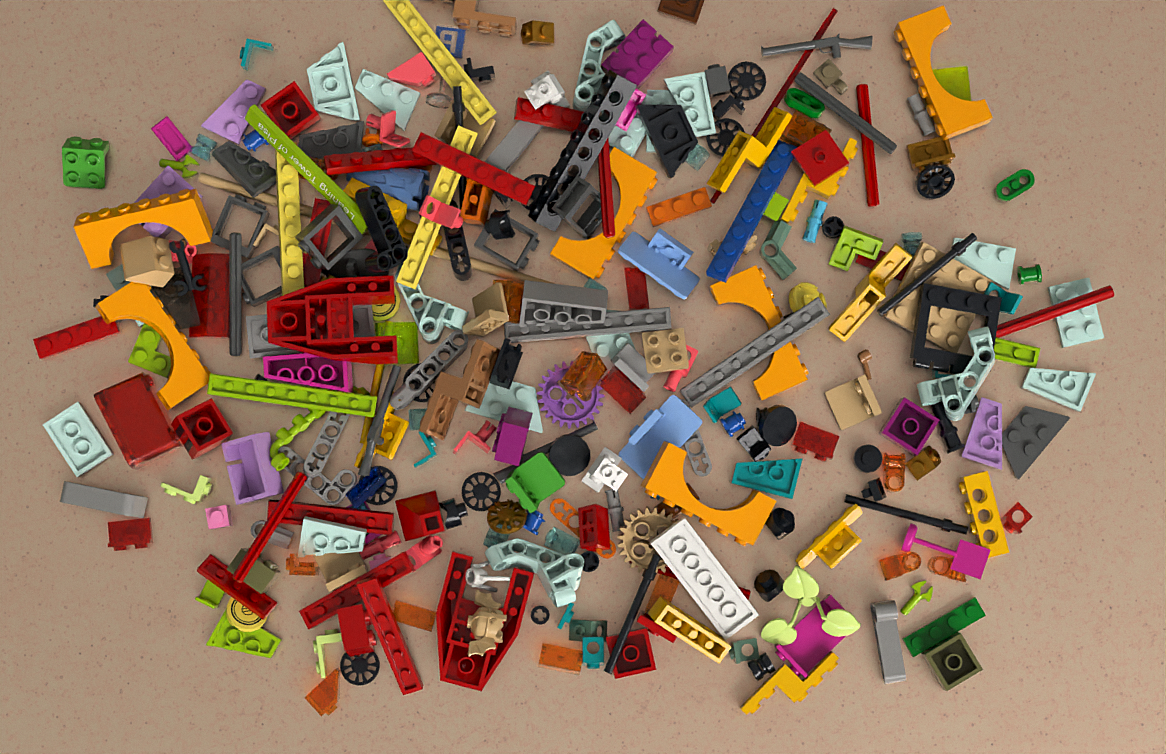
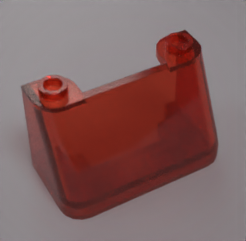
[93,372,183,470]

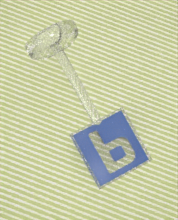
[425,24,466,109]

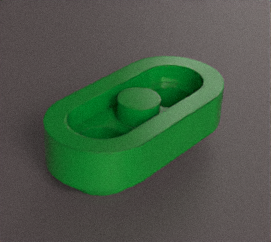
[784,88,825,118]
[995,169,1035,202]

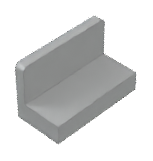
[610,343,655,392]

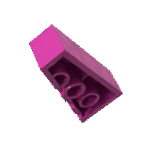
[263,353,353,393]

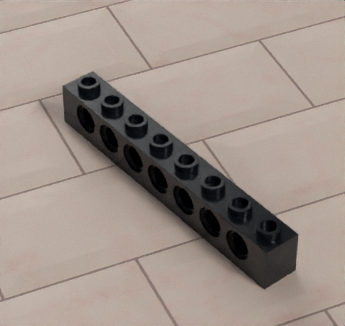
[528,69,637,232]

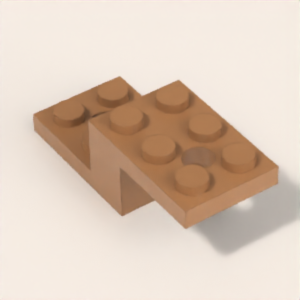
[441,0,517,36]
[419,339,500,441]

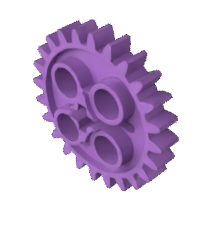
[537,361,605,429]

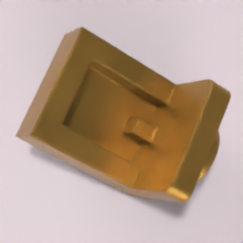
[521,20,554,45]
[905,445,942,481]

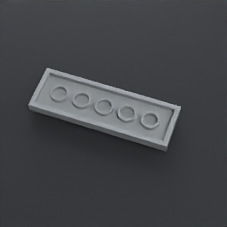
[246,305,375,359]

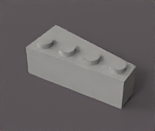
[519,280,608,327]

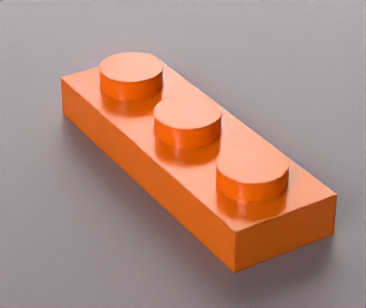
[646,187,712,227]

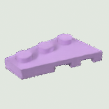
[201,79,266,145]
[962,397,1002,470]

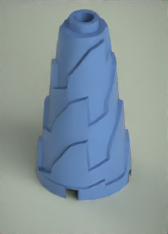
[346,168,430,211]

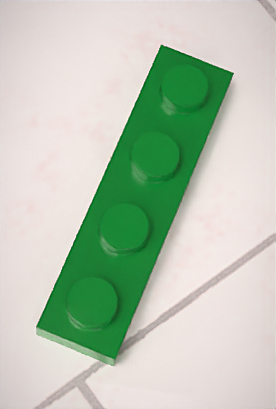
[902,597,986,657]

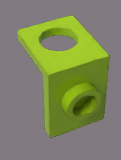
[195,580,225,609]

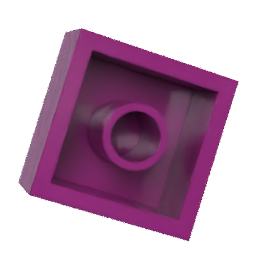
[879,397,940,456]
[492,407,533,466]

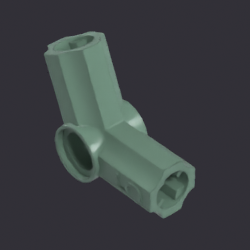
[759,220,797,280]

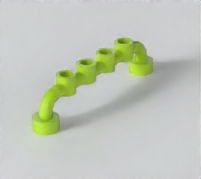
[270,386,370,471]

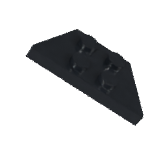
[635,105,698,178]

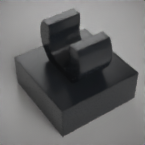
[861,478,887,502]

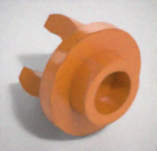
[362,128,383,150]

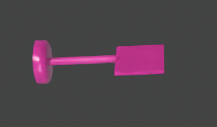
[901,523,990,580]

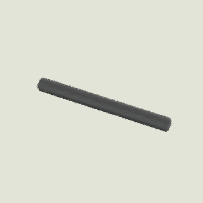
[794,72,897,154]
[229,232,242,356]

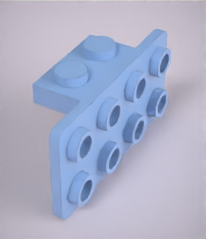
[617,229,700,299]
[619,395,703,480]

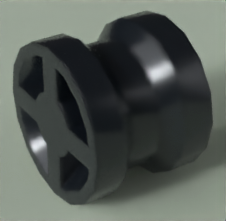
[822,216,844,239]
[581,551,599,572]

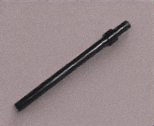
[452,86,467,210]
[877,233,977,317]
[844,494,968,535]
[604,554,661,674]

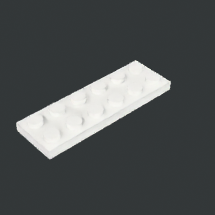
[650,516,759,640]

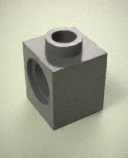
[704,64,730,98]

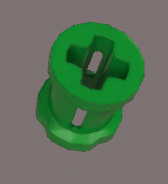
[1017,264,1042,285]

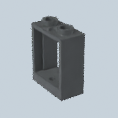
[551,176,602,239]
[210,194,270,259]
[295,204,363,270]
[474,209,540,272]
[241,246,282,307]

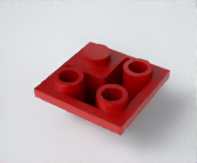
[395,490,446,541]

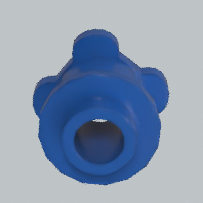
[242,130,269,152]
[720,411,746,437]
[523,510,545,535]

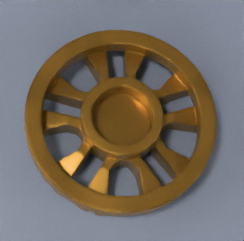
[487,499,526,534]

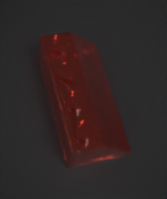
[189,253,229,339]

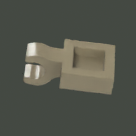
[813,59,848,95]

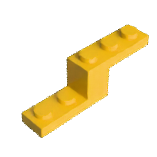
[707,107,792,193]
[780,138,858,223]
[343,178,443,256]
[829,243,912,342]
[739,651,839,715]

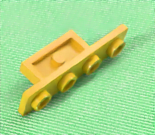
[354,391,409,468]
[795,504,863,569]

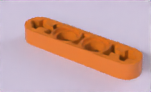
[550,498,616,559]

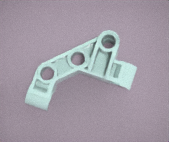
[573,20,626,114]
[395,248,469,344]
[917,326,995,421]
[485,538,584,608]

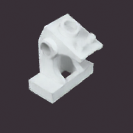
[524,70,570,110]
[582,447,628,493]

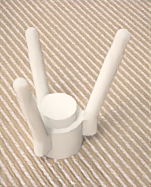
[465,560,511,592]

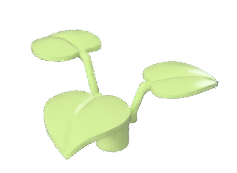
[761,565,861,645]

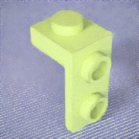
[160,475,212,504]
[313,629,342,678]

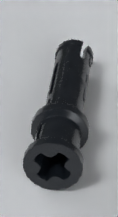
[930,401,965,454]

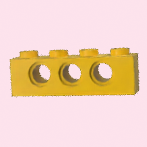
[958,471,1009,558]
[648,596,731,664]

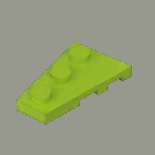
[206,610,282,658]

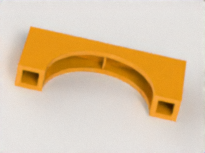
[894,5,993,141]
[550,147,658,281]
[73,189,213,269]
[709,265,809,400]
[95,282,211,411]
[640,441,776,546]

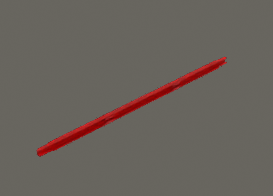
[710,8,838,204]

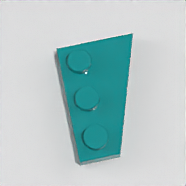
[731,458,803,499]

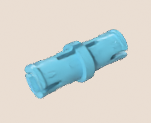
[802,200,827,243]

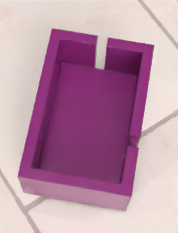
[601,19,674,89]

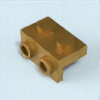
[906,136,956,172]

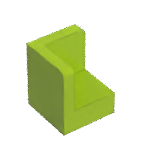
[763,192,789,221]

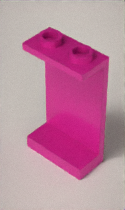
[775,594,846,678]

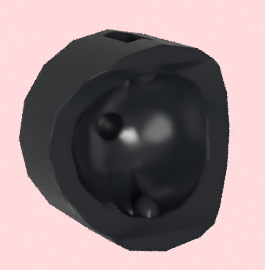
[485,210,515,240]
[853,444,882,473]
[439,498,468,530]
[765,508,795,540]
[754,569,784,602]

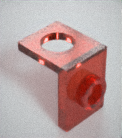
[1001,502,1033,534]

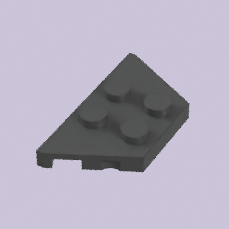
[1002,406,1070,480]

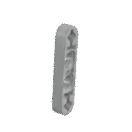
[680,399,712,477]
[303,411,350,478]

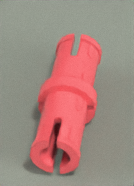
[359,531,402,560]

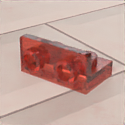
[791,422,839,462]
[108,518,153,551]

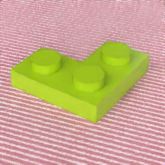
[829,225,883,271]
[128,324,171,378]

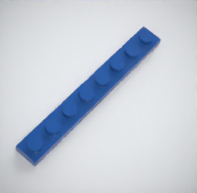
[706,140,797,283]

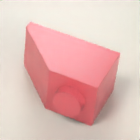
[387,52,436,87]

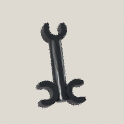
[169,239,208,296]

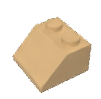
[120,236,174,287]

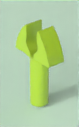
[159,155,200,178]
[901,581,933,615]

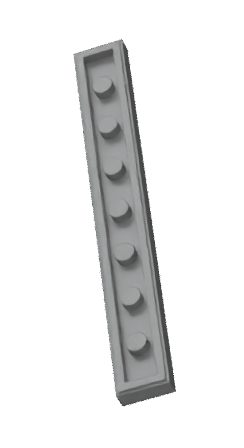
[679,297,830,408]
[504,307,672,343]

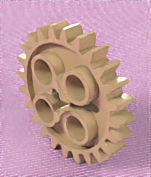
[617,506,679,575]

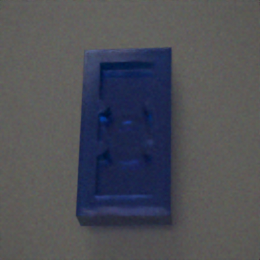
[346,466,387,509]

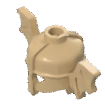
[467,589,507,656]

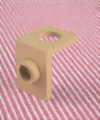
[253,223,279,248]

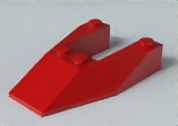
[267,275,398,364]
[436,551,534,691]

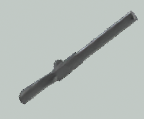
[761,34,873,59]
[358,365,401,476]
[493,420,598,484]

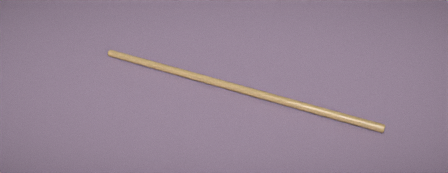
[199,172,555,284]

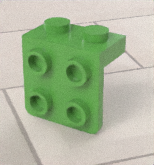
[62,136,109,189]
[505,451,565,513]

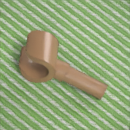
[858,349,872,380]

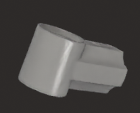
[251,520,294,549]

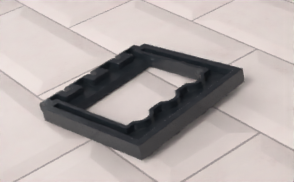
[910,283,1002,374]

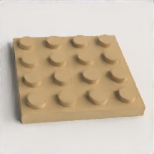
[884,242,993,353]

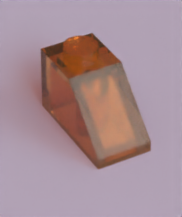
[304,668,341,716]

